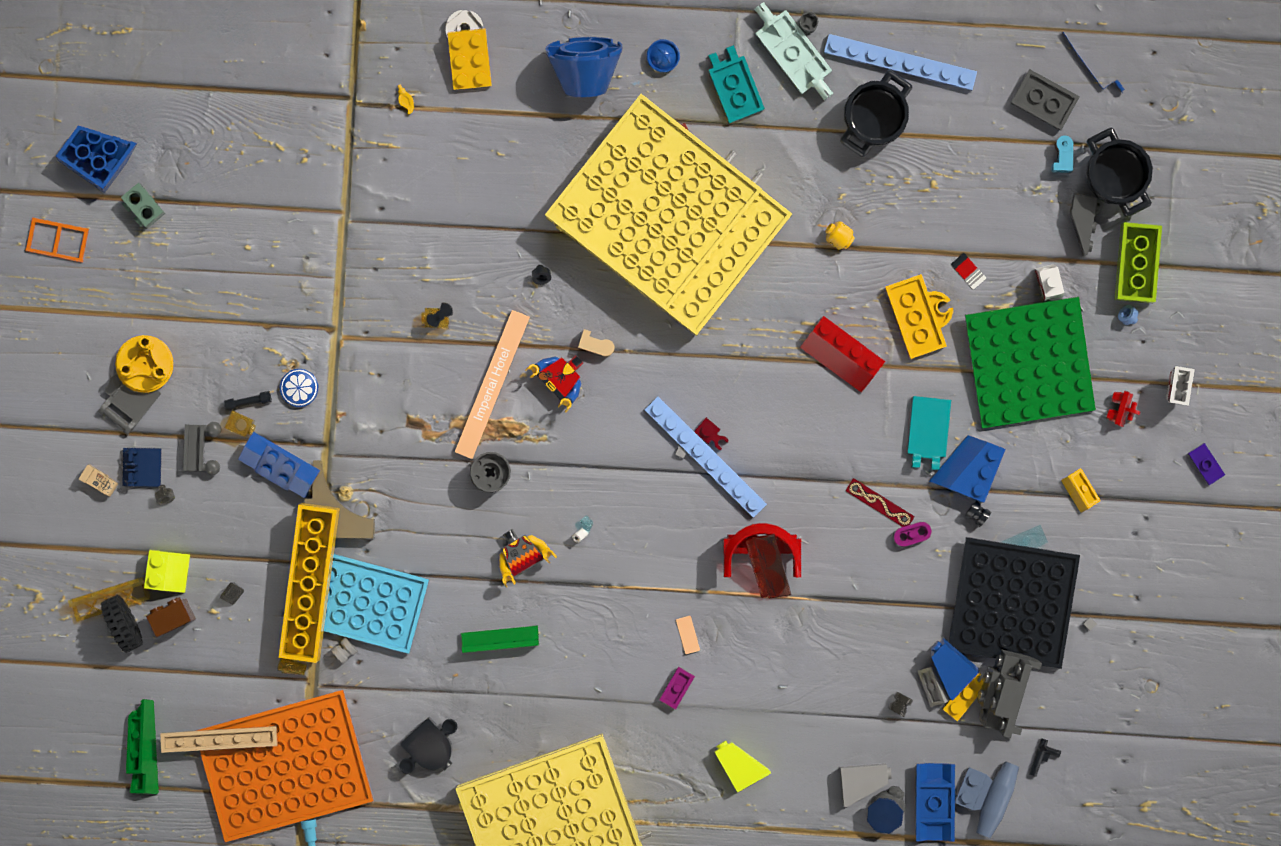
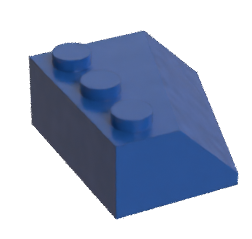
[56,125,137,193]
[929,435,1006,503]

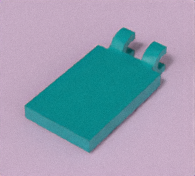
[708,45,765,123]
[907,396,952,470]

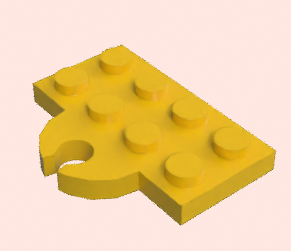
[885,274,953,359]

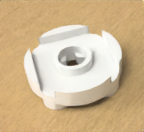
[446,10,483,38]

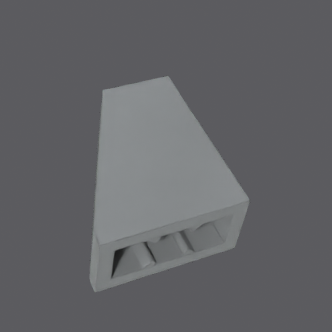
[840,763,892,807]

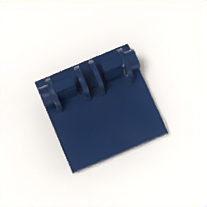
[122,448,162,487]

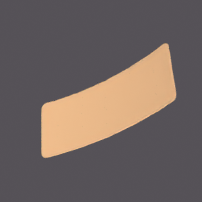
[676,616,700,654]

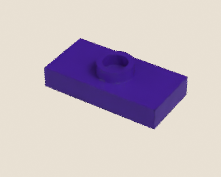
[1188,443,1225,485]

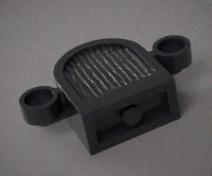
[399,717,458,774]

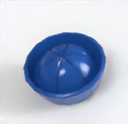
[647,39,680,72]

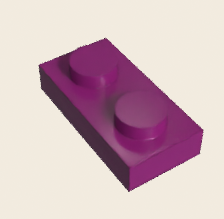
[659,666,695,710]

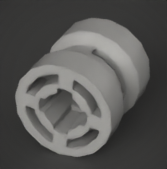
[331,637,358,664]

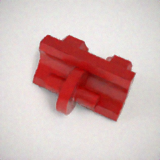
[1106,391,1141,427]

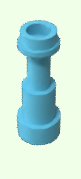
[301,819,317,846]

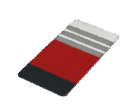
[951,253,986,289]

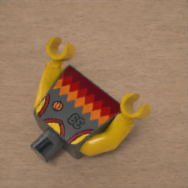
[499,529,557,588]

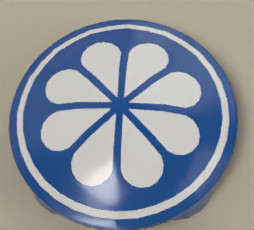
[280,369,319,407]

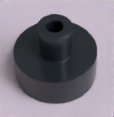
[532,265,551,285]

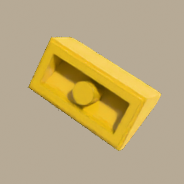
[1061,468,1101,512]

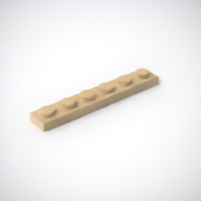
[160,726,278,753]

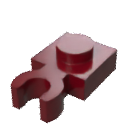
[694,417,729,450]

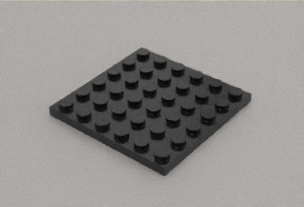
[949,537,1080,669]

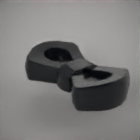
[426,302,453,328]

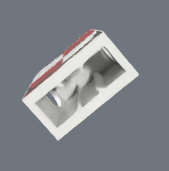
[1035,264,1064,302]
[1166,366,1195,406]

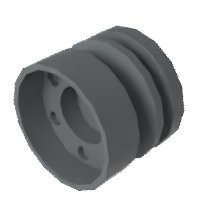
[470,452,511,493]

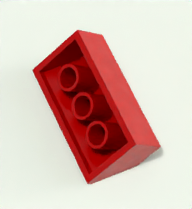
[800,316,886,393]

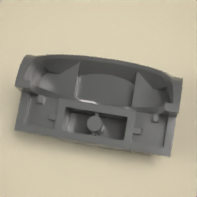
[977,650,1042,738]

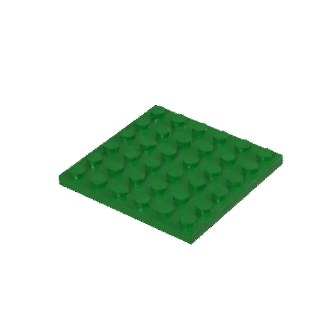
[965,296,1096,428]

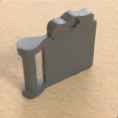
[98,374,161,435]

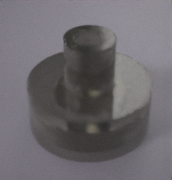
[154,485,175,505]

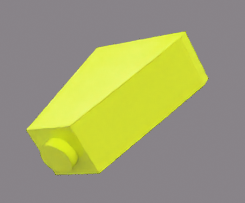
[715,741,771,792]

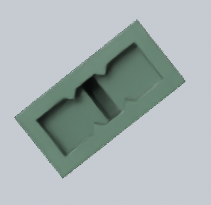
[121,183,166,228]

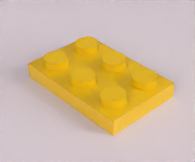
[447,28,492,90]

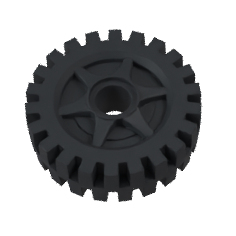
[101,594,143,653]

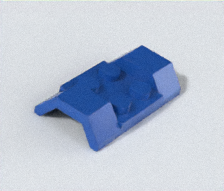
[238,432,320,499]
[916,763,955,842]

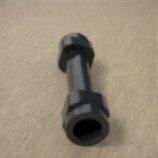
[224,391,272,411]

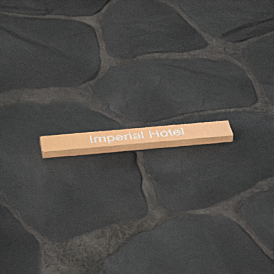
[455,310,530,459]

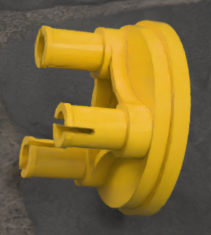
[115,335,173,393]

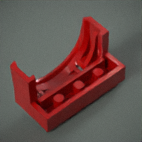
[723,523,801,578]

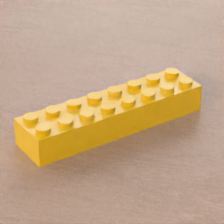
[278,503,340,663]

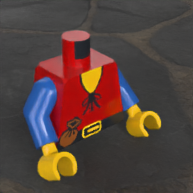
[525,355,584,413]

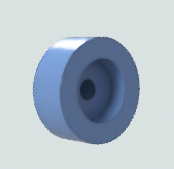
[1118,305,1138,325]

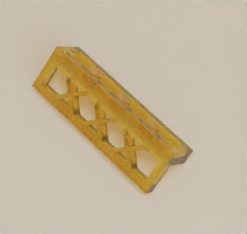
[68,577,151,622]

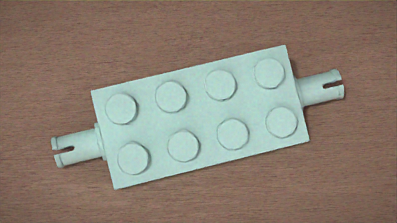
[754,2,834,101]

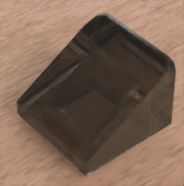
[220,582,244,605]

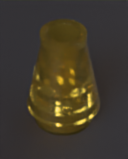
[277,658,307,676]

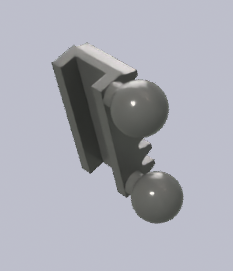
[183,422,222,475]

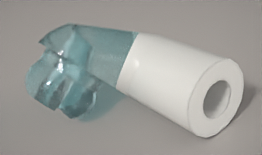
[572,515,593,543]

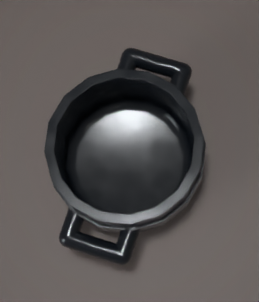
[840,70,912,157]
[1086,127,1153,217]

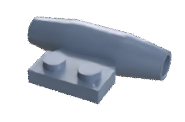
[955,761,1019,838]

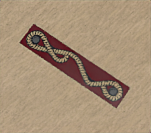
[845,478,915,527]

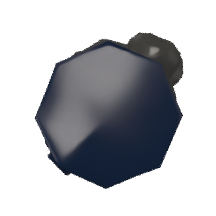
[867,786,906,834]

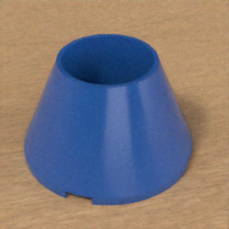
[545,37,623,97]

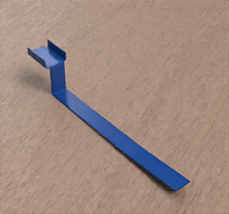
[1063,32,1125,94]

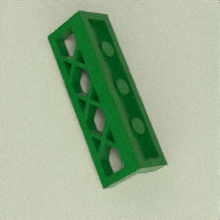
[461,625,540,653]

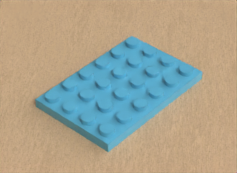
[324,554,429,654]

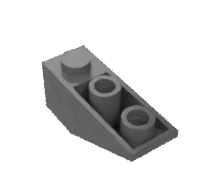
[1069,194,1100,256]

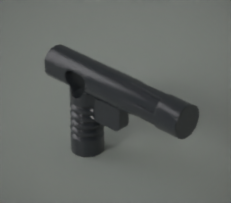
[1029,738,1061,777]

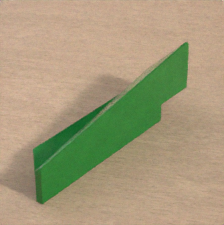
[126,699,159,794]

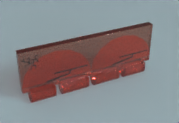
[745,534,791,599]

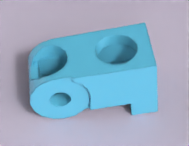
[1052,136,1073,173]

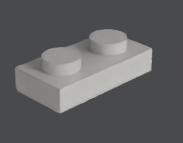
[918,665,949,707]

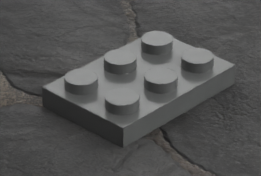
[1011,69,1080,131]

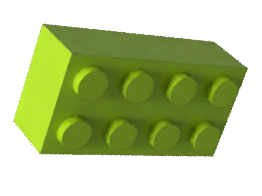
[1114,222,1162,303]

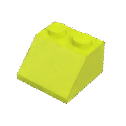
[144,550,190,593]

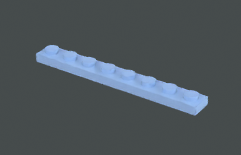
[824,34,977,91]
[645,397,767,518]

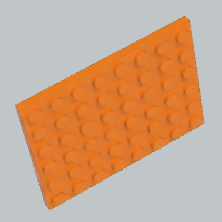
[195,690,374,842]

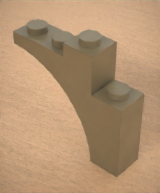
[302,460,375,538]

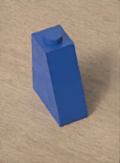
[931,638,979,700]

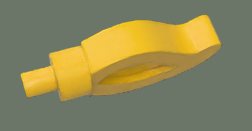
[398,84,414,115]

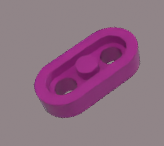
[894,522,932,547]

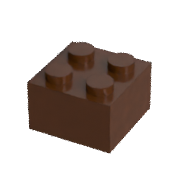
[146,597,196,637]

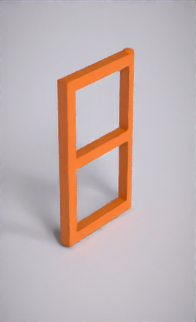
[25,217,89,263]

